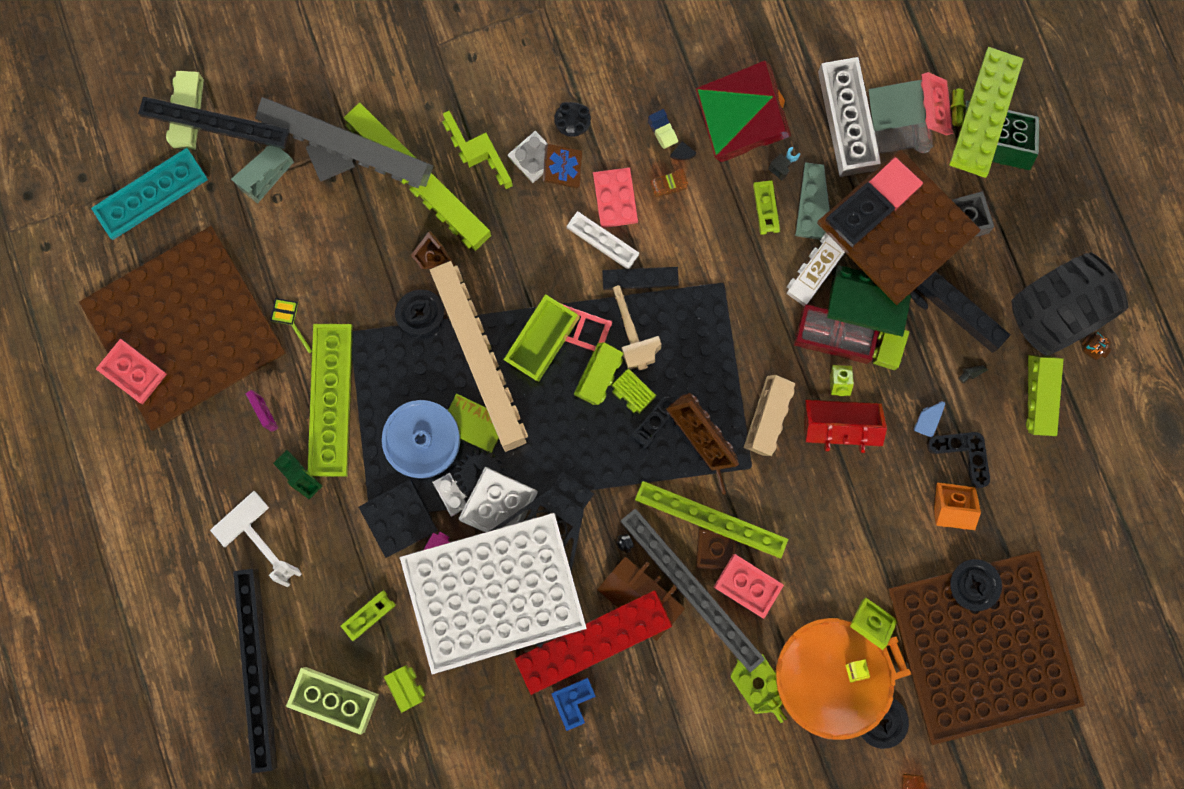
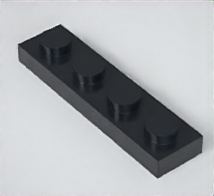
[602,267,679,290]

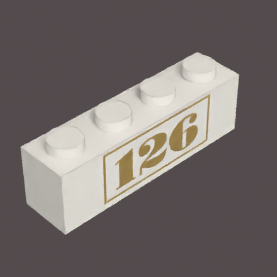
[787,233,845,306]

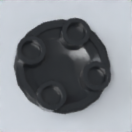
[554,102,591,137]

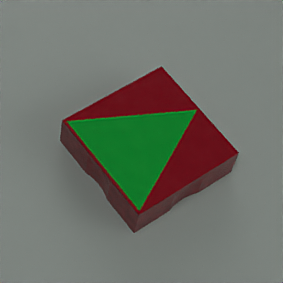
[695,60,791,162]

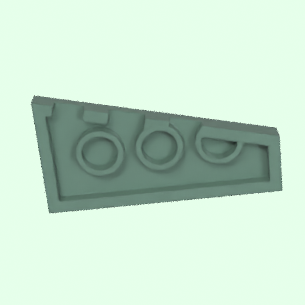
[795,162,830,240]

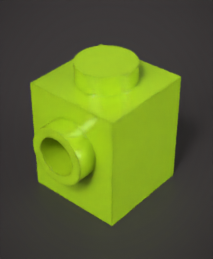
[830,365,854,396]

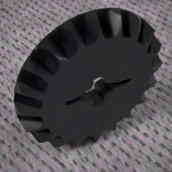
[395,290,445,336]
[454,449,505,498]
[950,559,1002,611]
[861,698,909,749]

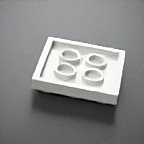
[459,467,538,532]

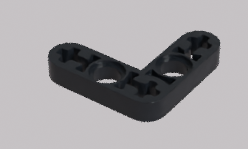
[927,432,990,488]

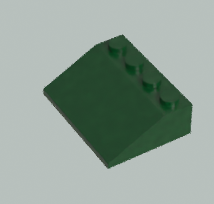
[959,100,1039,170]
[827,265,911,337]

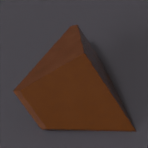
[411,231,456,269]

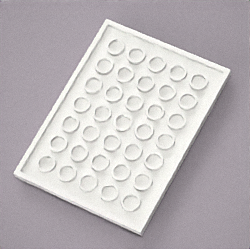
[400,513,587,674]

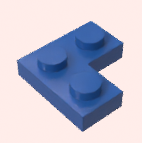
[551,678,596,731]

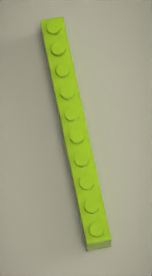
[344,103,491,251]

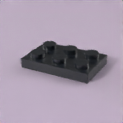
[825,182,895,247]

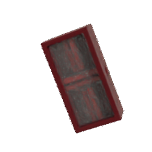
[794,304,879,364]

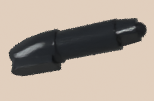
[911,290,928,310]

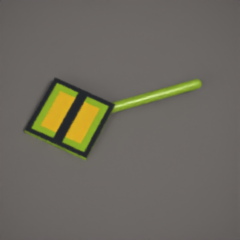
[270,298,312,353]

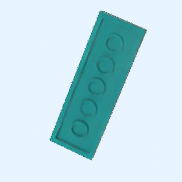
[91,148,208,240]

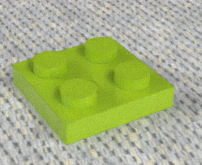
[850,597,897,650]

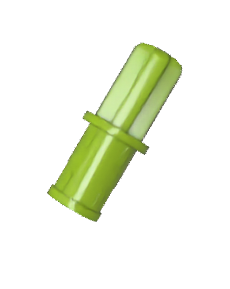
[950,89,966,126]

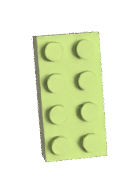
[286,667,379,735]

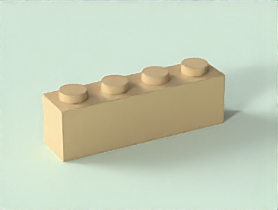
[743,375,795,456]

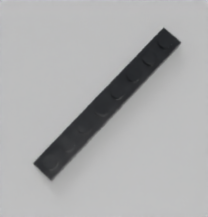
[138,96,290,149]

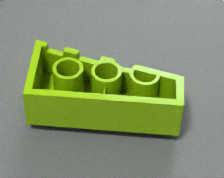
[1026,355,1063,436]

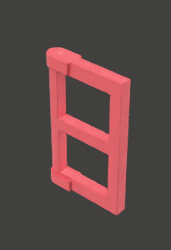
[560,303,612,351]

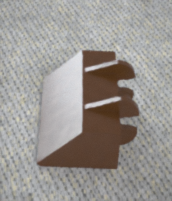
[597,557,685,641]

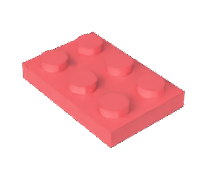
[921,72,953,136]
[593,167,638,228]
[96,339,167,404]
[714,554,784,619]

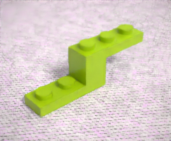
[442,111,512,189]

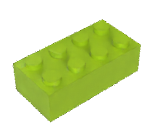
[504,294,580,382]

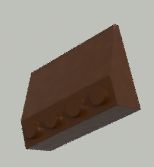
[666,393,739,470]

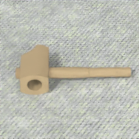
[613,286,661,370]

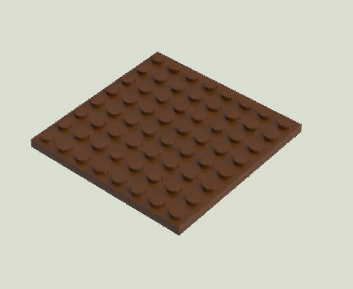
[79,226,286,431]
[887,551,1085,745]

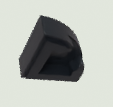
[670,141,696,161]

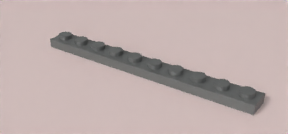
[620,509,765,673]

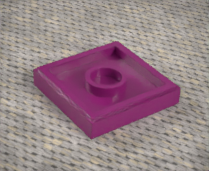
[245,390,278,432]

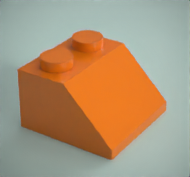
[934,483,981,530]

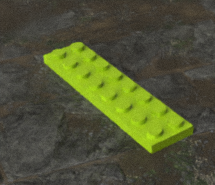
[949,47,1024,178]
[308,324,353,477]

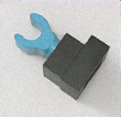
[768,147,800,181]

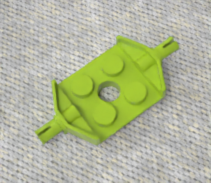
[730,654,787,723]

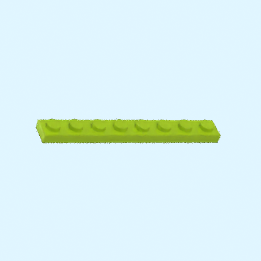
[635,481,788,559]

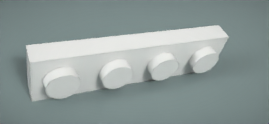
[567,211,639,269]

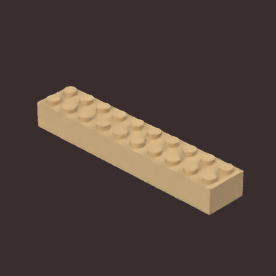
[430,261,528,452]

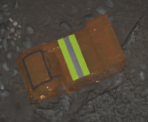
[650,168,688,197]

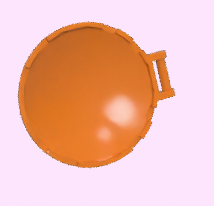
[776,618,911,740]

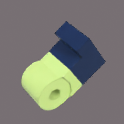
[648,109,678,149]

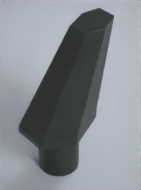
[958,365,988,384]

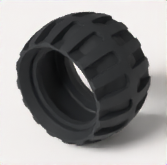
[1011,252,1128,356]

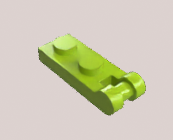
[753,180,780,235]
[341,590,396,641]

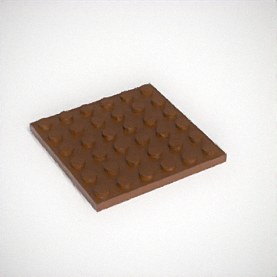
[817,150,981,305]

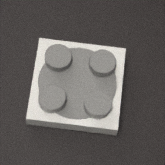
[508,131,547,183]

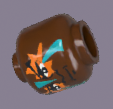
[1081,332,1112,360]

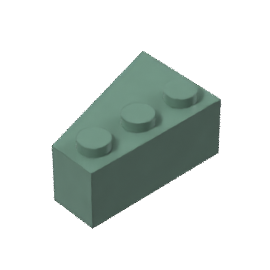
[231,146,294,204]

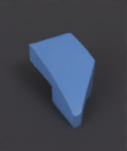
[914,401,945,437]

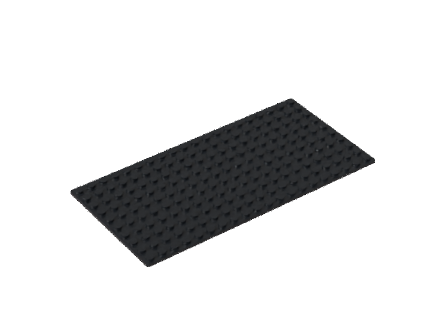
[352,283,752,512]

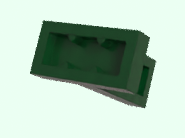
[273,450,323,499]

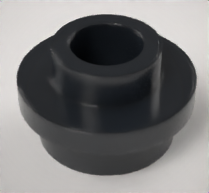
[617,534,634,553]

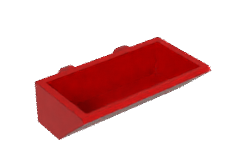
[804,400,887,453]

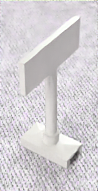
[210,491,302,587]

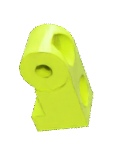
[845,659,870,683]

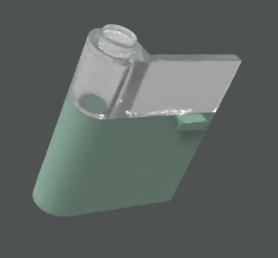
[869,80,933,153]

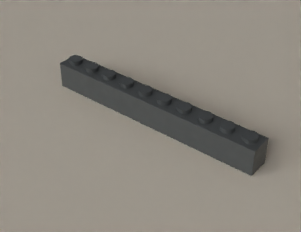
[255,97,434,188]

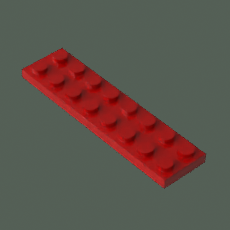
[514,590,673,695]

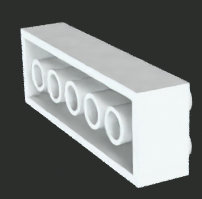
[818,57,881,177]

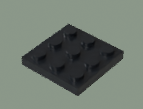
[358,479,438,558]

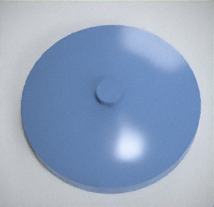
[382,400,460,478]

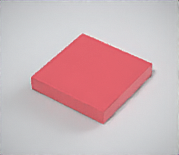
[869,157,923,211]

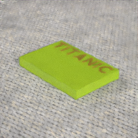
[448,393,499,453]

